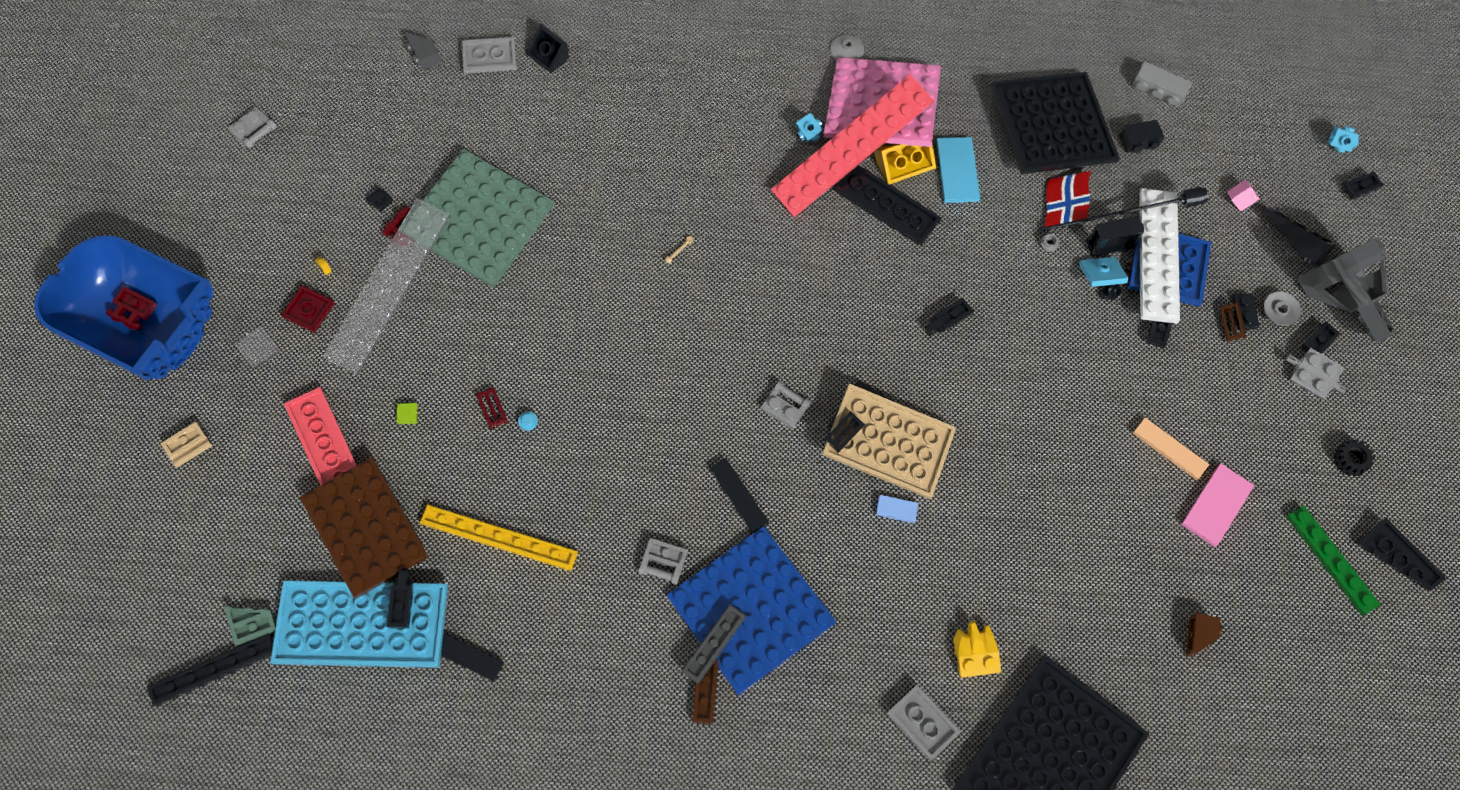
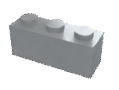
[1132,61,1192,108]

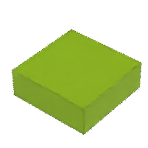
[397,403,418,424]

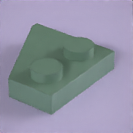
[224,607,276,646]

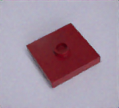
[281,285,335,334]

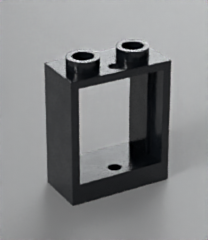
[1086,216,1144,257]

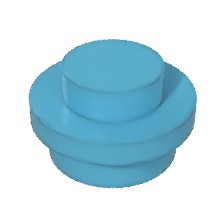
[518,412,538,431]

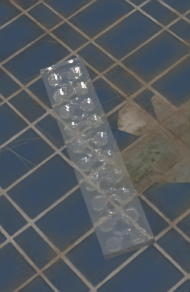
[322,198,451,376]

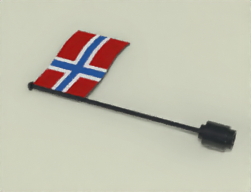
[1041,171,1208,233]

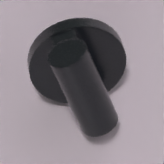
[1100,284,1121,300]

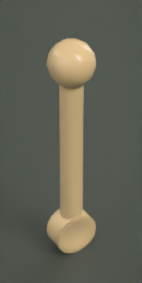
[665,236,693,263]

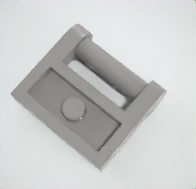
[228,106,277,150]
[761,381,812,430]
[639,538,688,585]

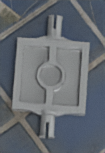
[1285,348,1348,400]

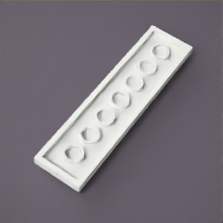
[1139,188,1180,324]

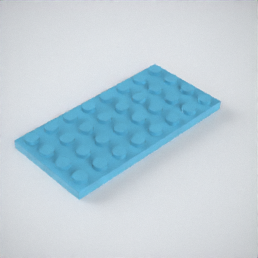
[270,581,448,668]

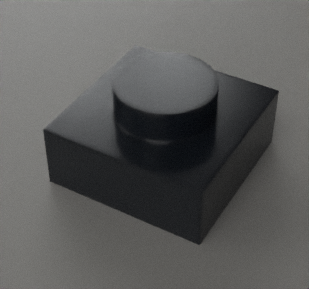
[366,187,393,213]

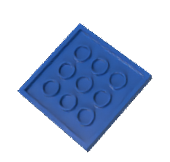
[1128,233,1211,307]

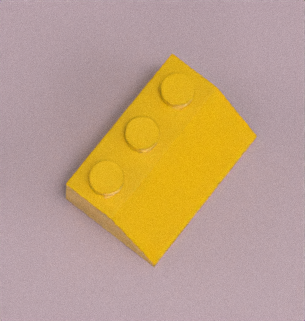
[874,143,936,184]

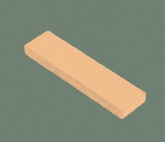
[1133,418,1209,480]

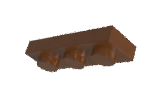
[692,660,719,725]

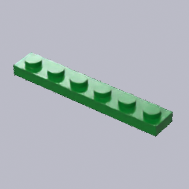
[1286,505,1381,616]

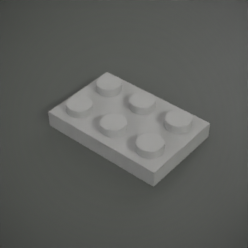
[462,37,517,74]
[887,685,961,762]

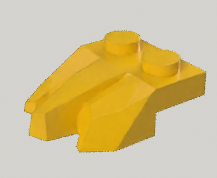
[953,620,1001,678]

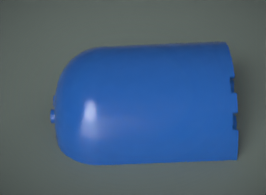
[34,236,213,380]

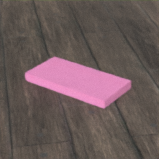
[1181,463,1254,547]

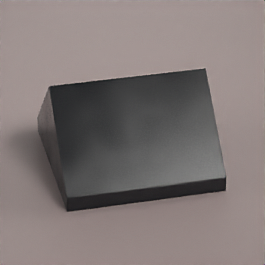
[526,24,569,73]

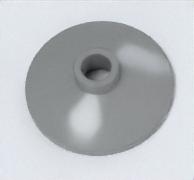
[830,35,864,61]
[1264,291,1301,326]

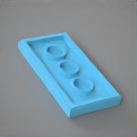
[936,137,980,203]

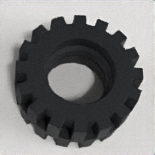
[1334,439,1375,477]

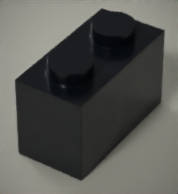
[1119,119,1165,153]

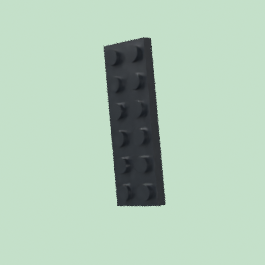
[832,165,942,246]

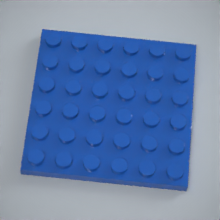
[666,526,836,696]

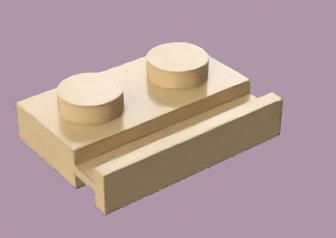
[160,422,212,468]

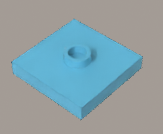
[1079,257,1128,287]

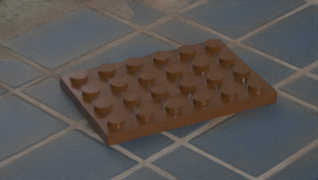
[299,457,429,599]

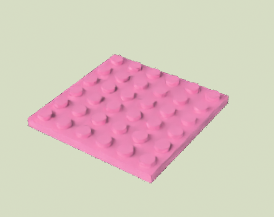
[824,57,941,147]

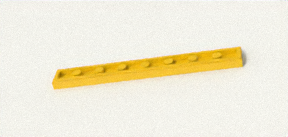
[419,504,578,571]

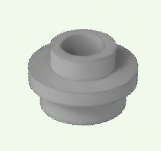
[1040,234,1059,252]

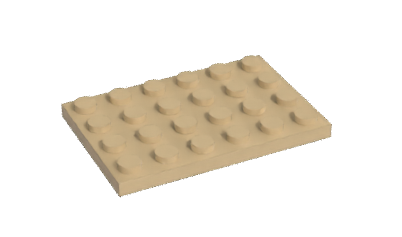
[822,383,956,499]

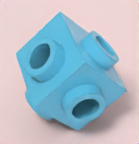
[796,113,823,143]
[1327,126,1359,153]

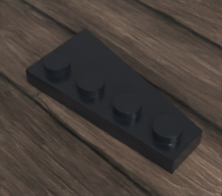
[1355,518,1446,591]

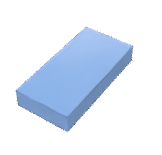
[876,495,918,523]

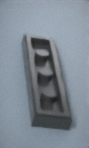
[681,604,746,684]

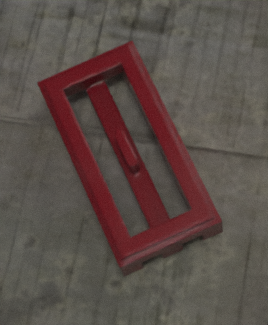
[476,387,508,430]

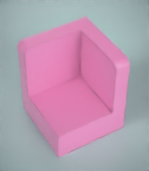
[1227,179,1259,211]

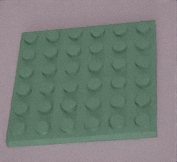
[400,149,555,288]

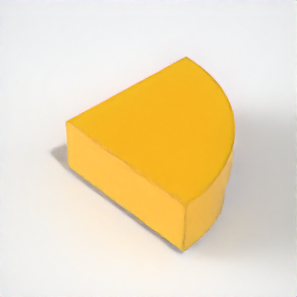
[315,257,331,275]

